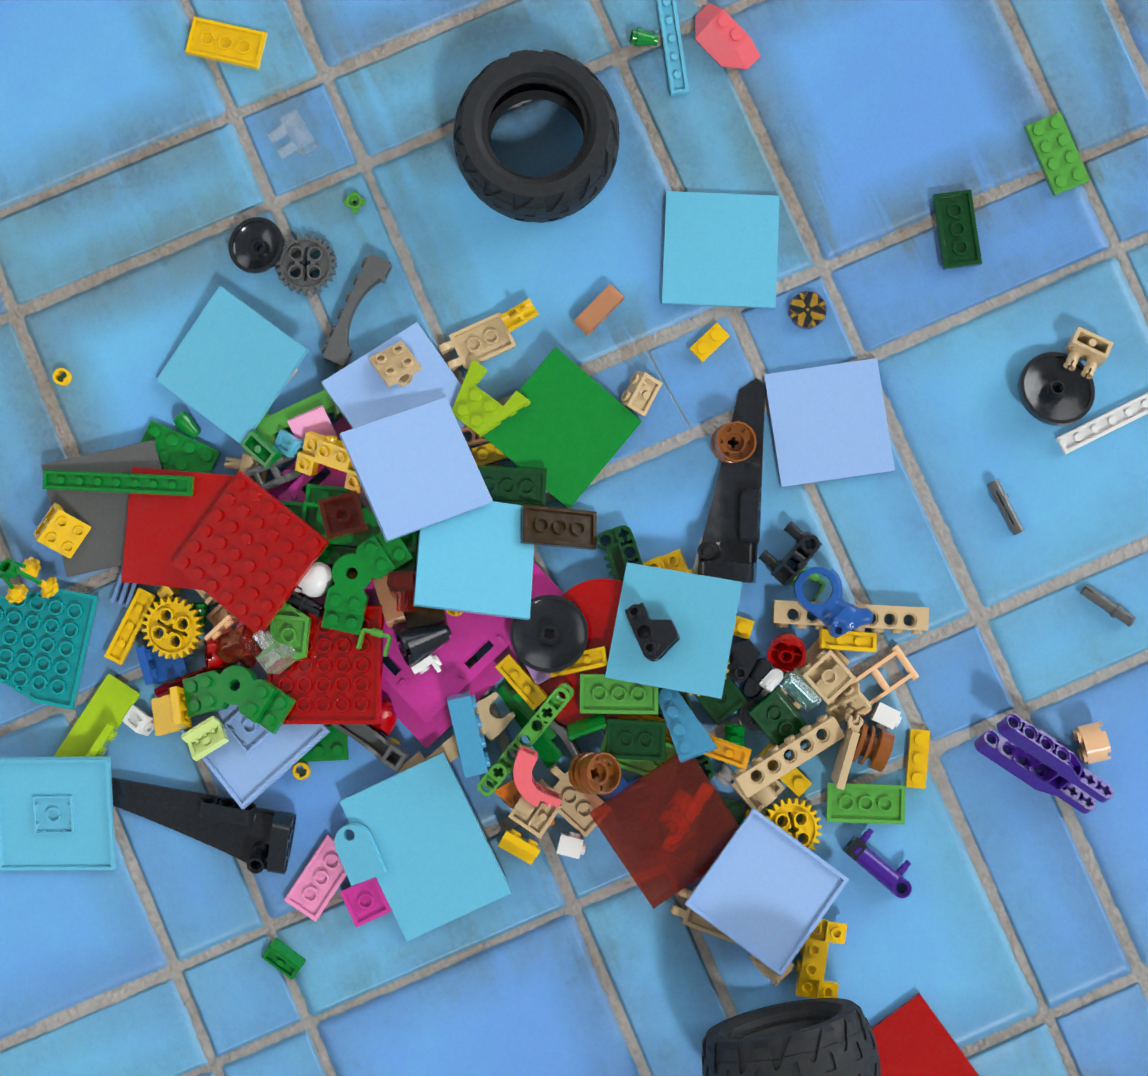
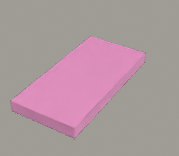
[284,834,347,922]

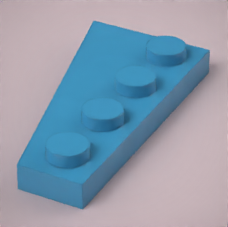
[659,688,718,763]

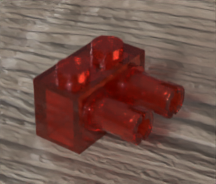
[387,571,416,612]
[214,624,267,669]

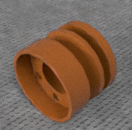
[710,421,757,464]
[852,723,895,772]
[568,752,621,795]

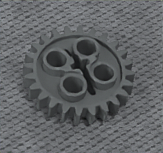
[276,233,338,296]

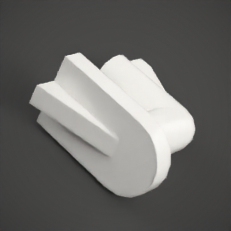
[759,669,783,698]

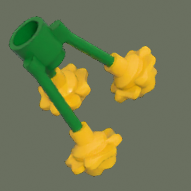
[0,556,59,603]

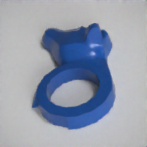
[793,567,874,638]

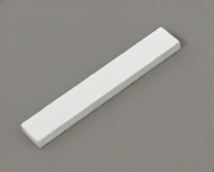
[1055,392,1148,455]

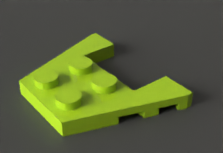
[452,359,531,437]

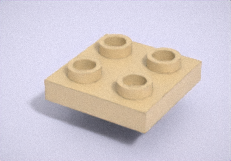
[369,341,422,387]
[730,770,785,812]
[508,796,562,839]

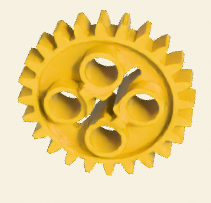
[142,596,205,660]
[764,797,822,850]

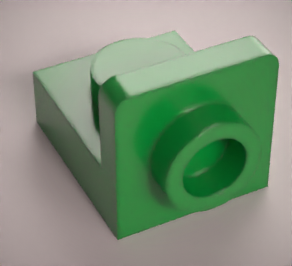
[724,724,745,747]

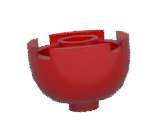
[767,633,806,672]
[204,634,234,672]
[371,700,397,736]

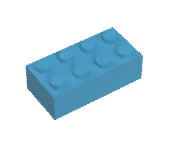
[447,691,491,778]

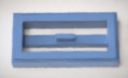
[111,566,138,608]

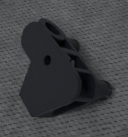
[758,521,822,587]
[625,602,680,662]
[727,640,760,683]

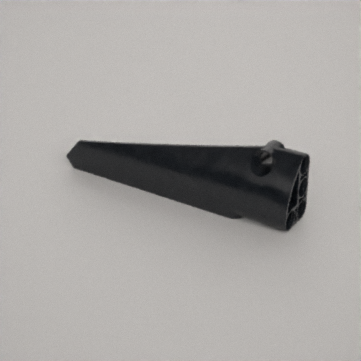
[697,378,766,583]
[111,777,296,875]

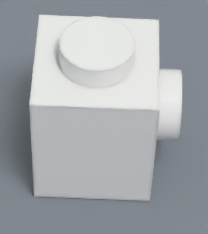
[869,702,902,731]
[556,831,587,859]

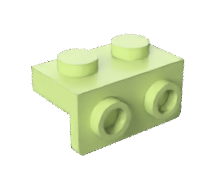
[181,716,229,761]

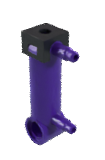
[842,828,912,898]

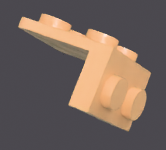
[204,604,239,641]

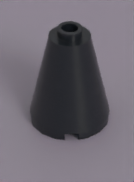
[395,623,452,667]

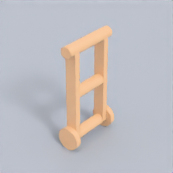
[850,644,919,717]

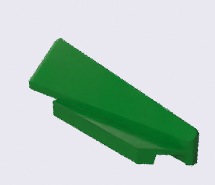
[497,680,564,768]

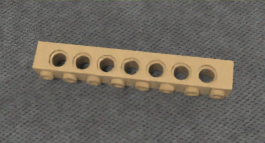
[771,600,929,635]

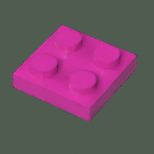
[340,877,392,928]

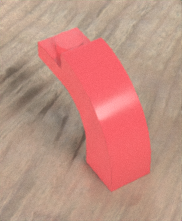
[513,745,562,808]

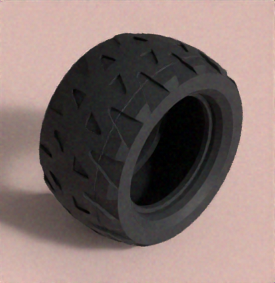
[453,49,620,223]
[702,998,881,1076]

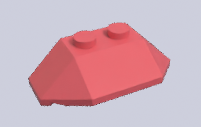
[695,3,761,70]

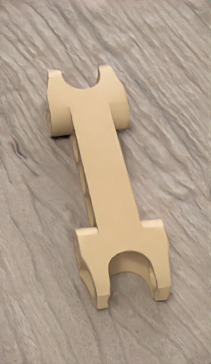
[398,691,516,773]

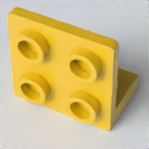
[33,502,91,558]
[151,686,192,736]

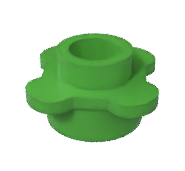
[343,191,366,214]

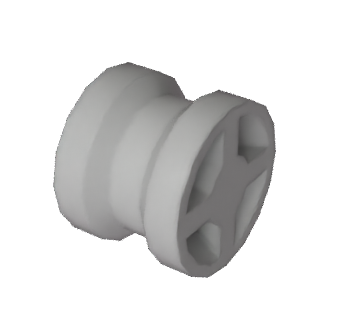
[714,764,735,787]

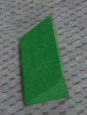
[240,430,283,469]
[567,714,607,740]
[261,938,306,980]

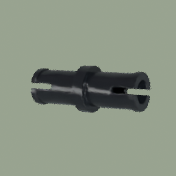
[286,592,324,617]

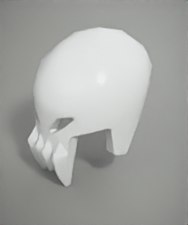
[294,562,334,597]

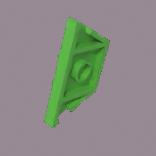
[265,602,311,672]

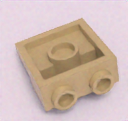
[800,649,857,705]

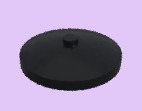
[1018,352,1095,426]
[510,595,589,673]

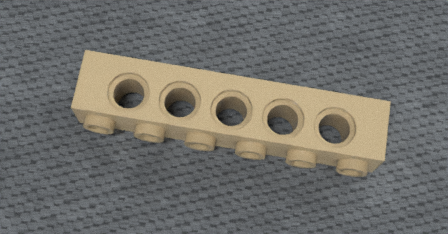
[731,714,845,798]

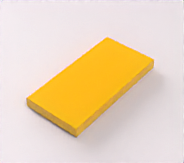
[185,16,267,70]

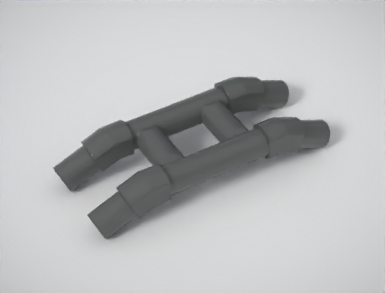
[244,454,304,491]
[548,720,582,758]

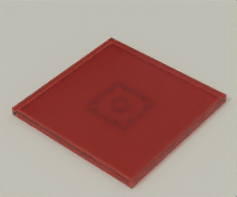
[589,754,739,909]

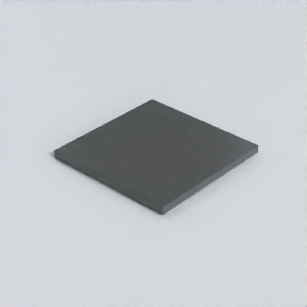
[41,440,162,577]

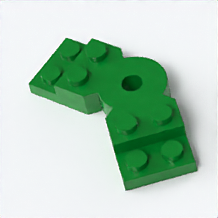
[321,532,414,635]
[182,665,296,734]

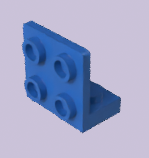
[135,638,188,685]

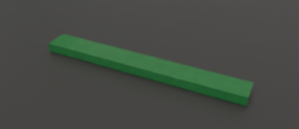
[42,470,194,496]

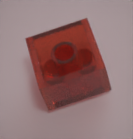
[318,490,369,541]

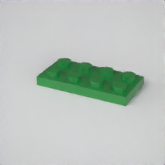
[140,420,222,474]

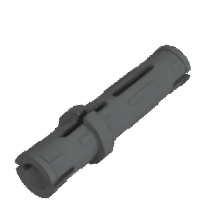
[987,479,1025,535]
[1080,584,1136,627]

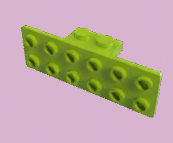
[53,674,141,757]

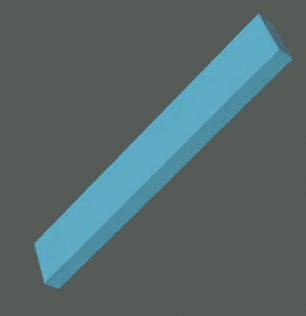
[656,0,689,96]

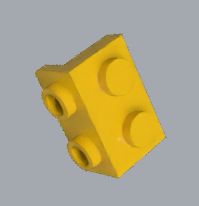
[498,828,541,865]

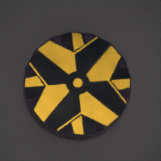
[788,291,827,330]

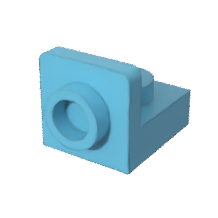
[274,429,304,458]

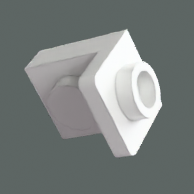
[411,654,442,674]
[122,705,154,736]

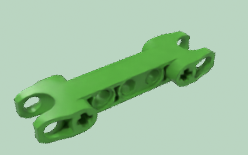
[244,380,344,454]
[477,682,574,797]

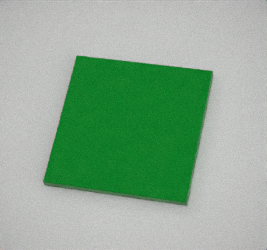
[483,347,642,509]

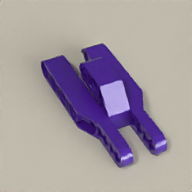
[974,714,1114,814]

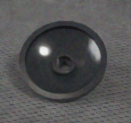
[229,217,284,274]

